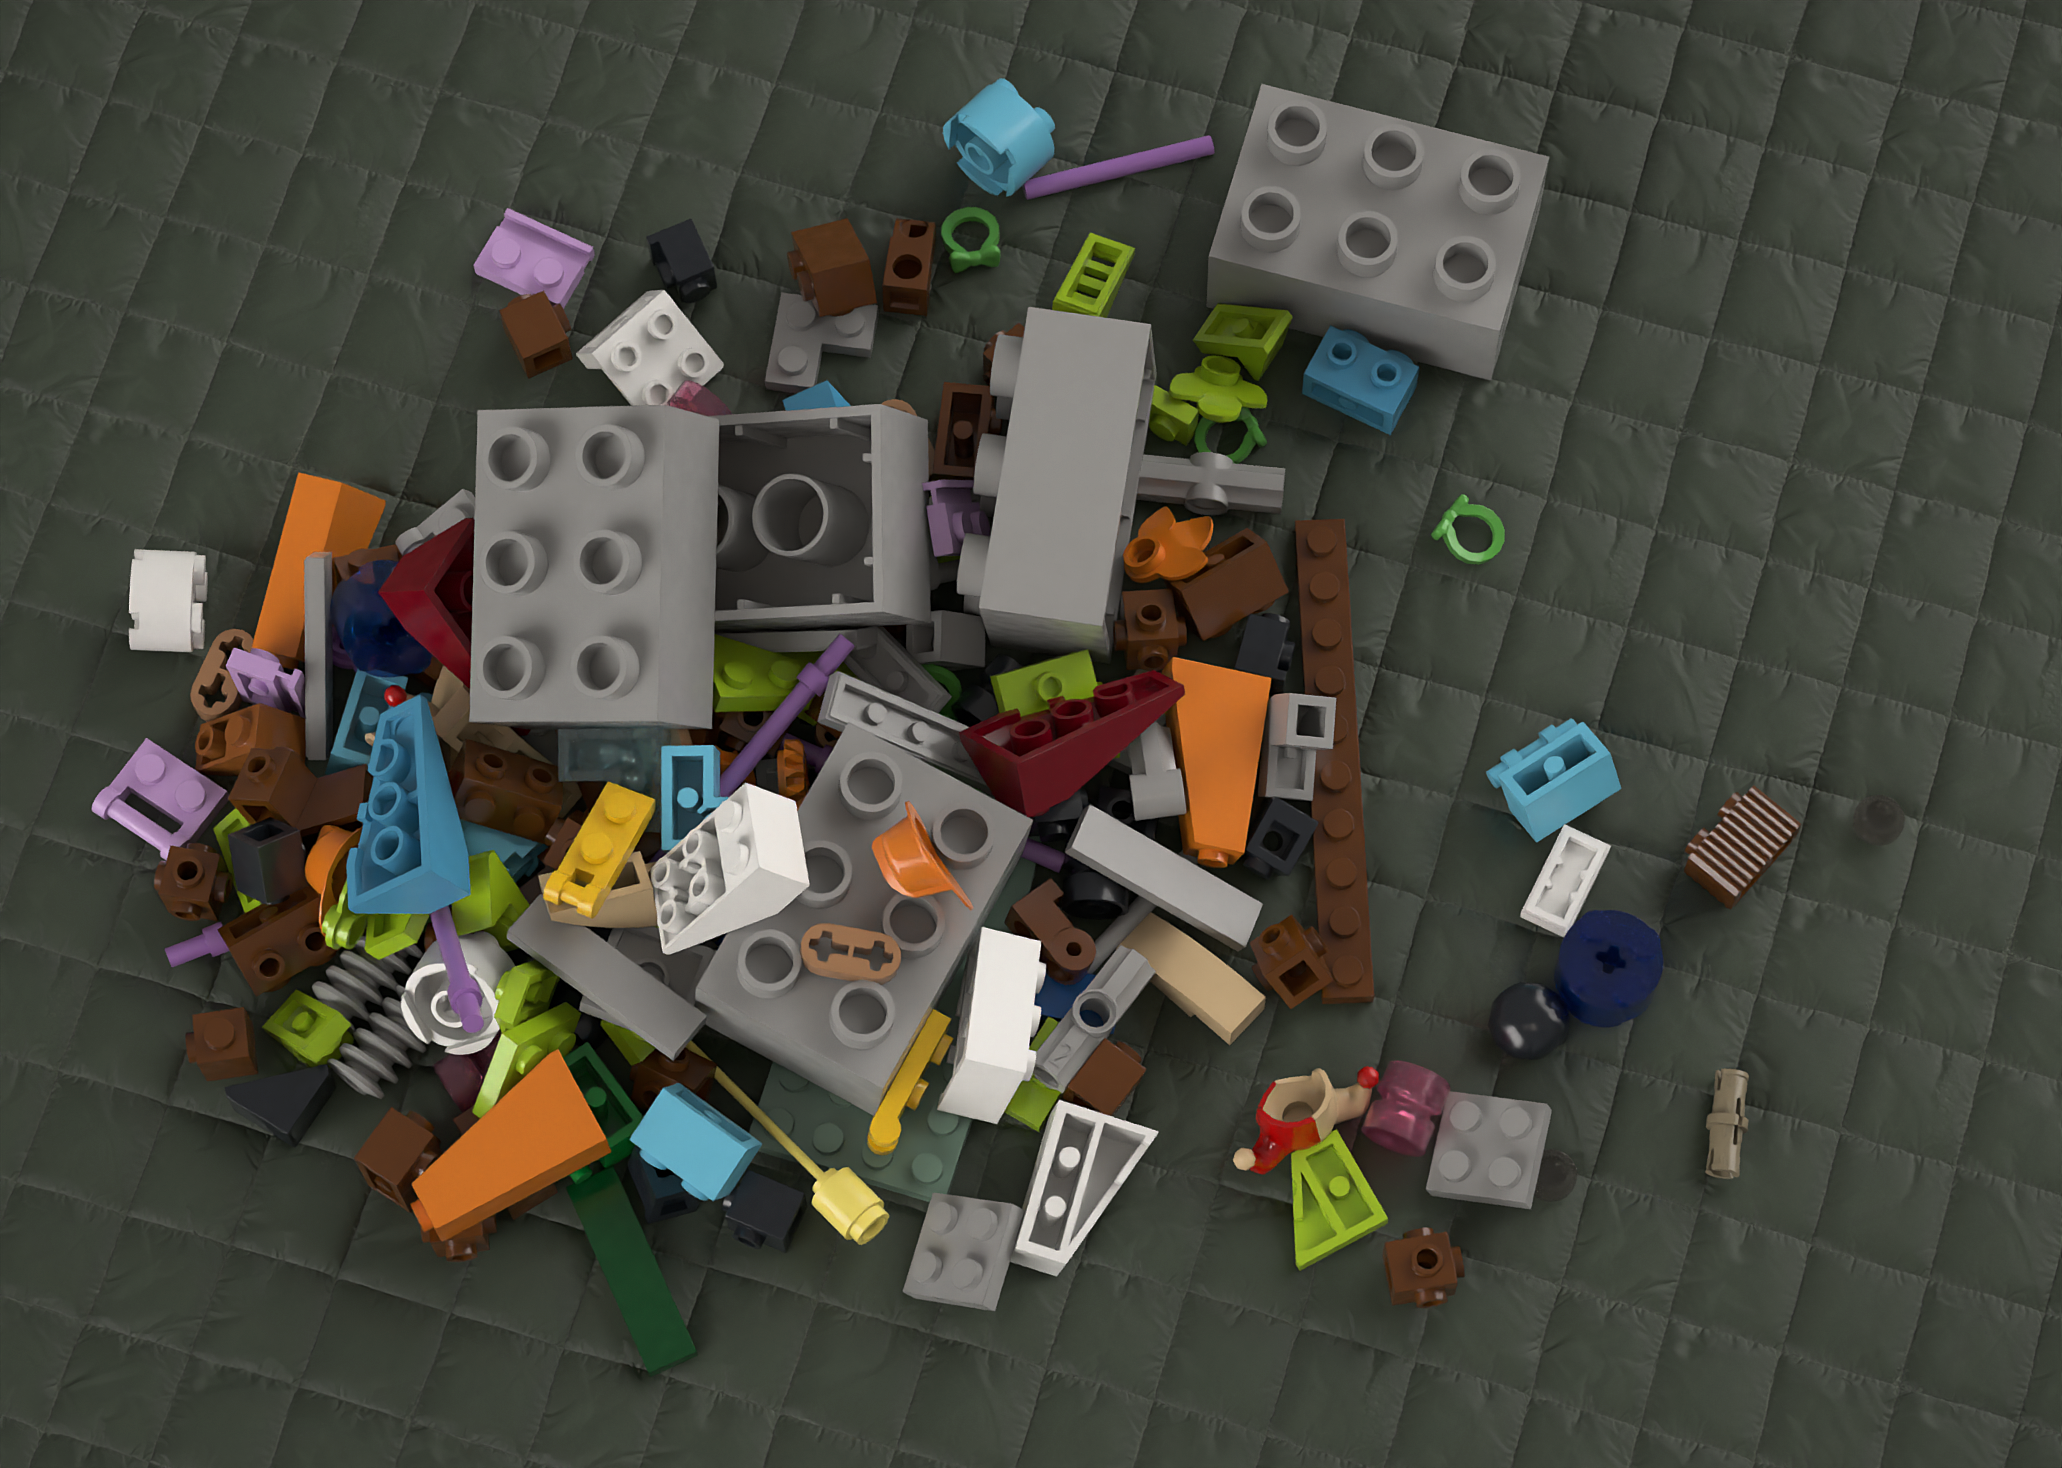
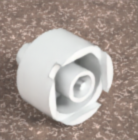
[129,549,208,652]
[401,931,515,1055]

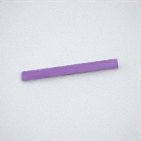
[1023,135,1215,200]

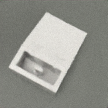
[650,783,810,955]

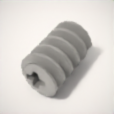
[312,936,423,1034]
[327,985,427,1099]

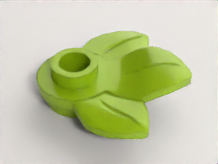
[1169,356,1267,423]
[322,880,368,950]

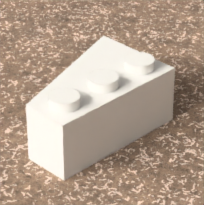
[937,927,1046,1124]
[1010,1100,1159,1276]

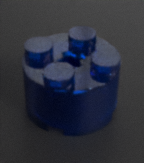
[330,560,433,678]
[1554,910,1663,1027]

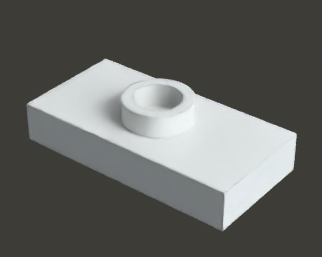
[1520,824,1611,939]

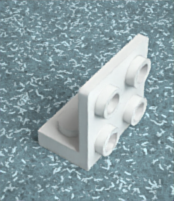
[576,290,724,408]

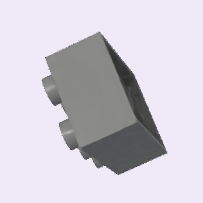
[1206,84,1549,380]
[957,307,1157,664]
[708,404,931,633]
[469,405,720,729]
[694,722,1033,1116]

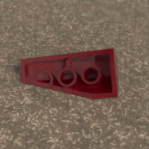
[378,518,531,736]
[959,670,1185,818]

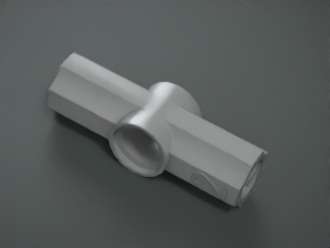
[1136,452,1285,516]
[1033,945,1156,1093]

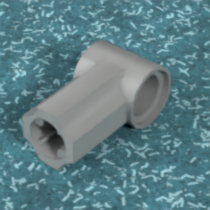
[1127,721,1186,821]

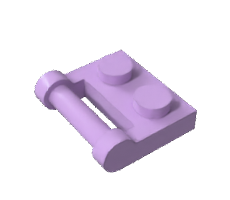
[92,738,229,861]

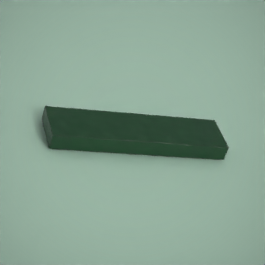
[566,1166,698,1377]

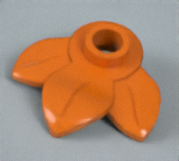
[1123,506,1213,583]

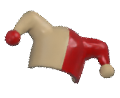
[1233,1066,1379,1175]

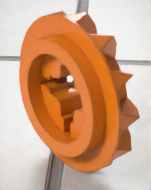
[777,739,810,811]

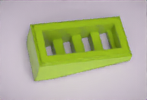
[1052,233,1135,318]

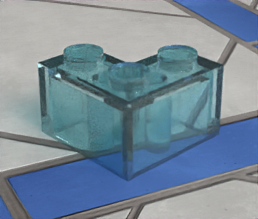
[558,728,671,833]

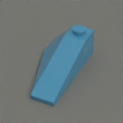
[346,694,471,914]

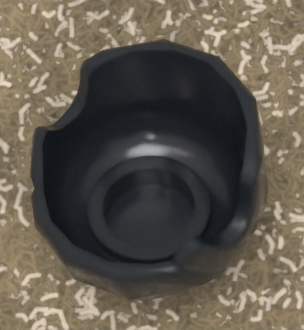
[1488,982,1570,1060]

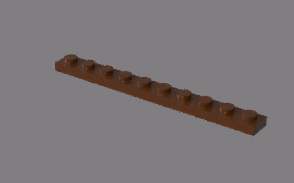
[1294,519,1374,1004]

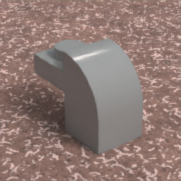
[1258,693,1336,801]

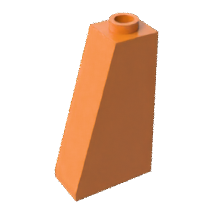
[251,472,386,670]
[1162,657,1272,868]
[410,1049,611,1242]

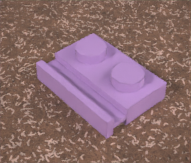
[473,208,595,309]
[922,480,990,557]
[226,648,305,718]

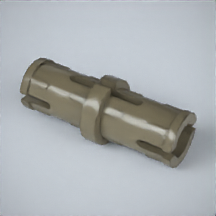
[1705,1069,1749,1179]

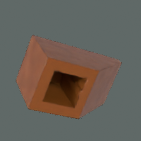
[195,703,306,776]

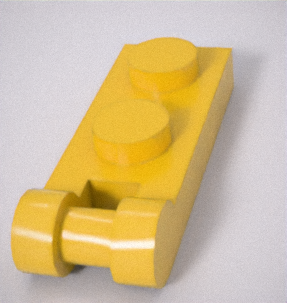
[543,781,656,919]
[867,1009,954,1155]

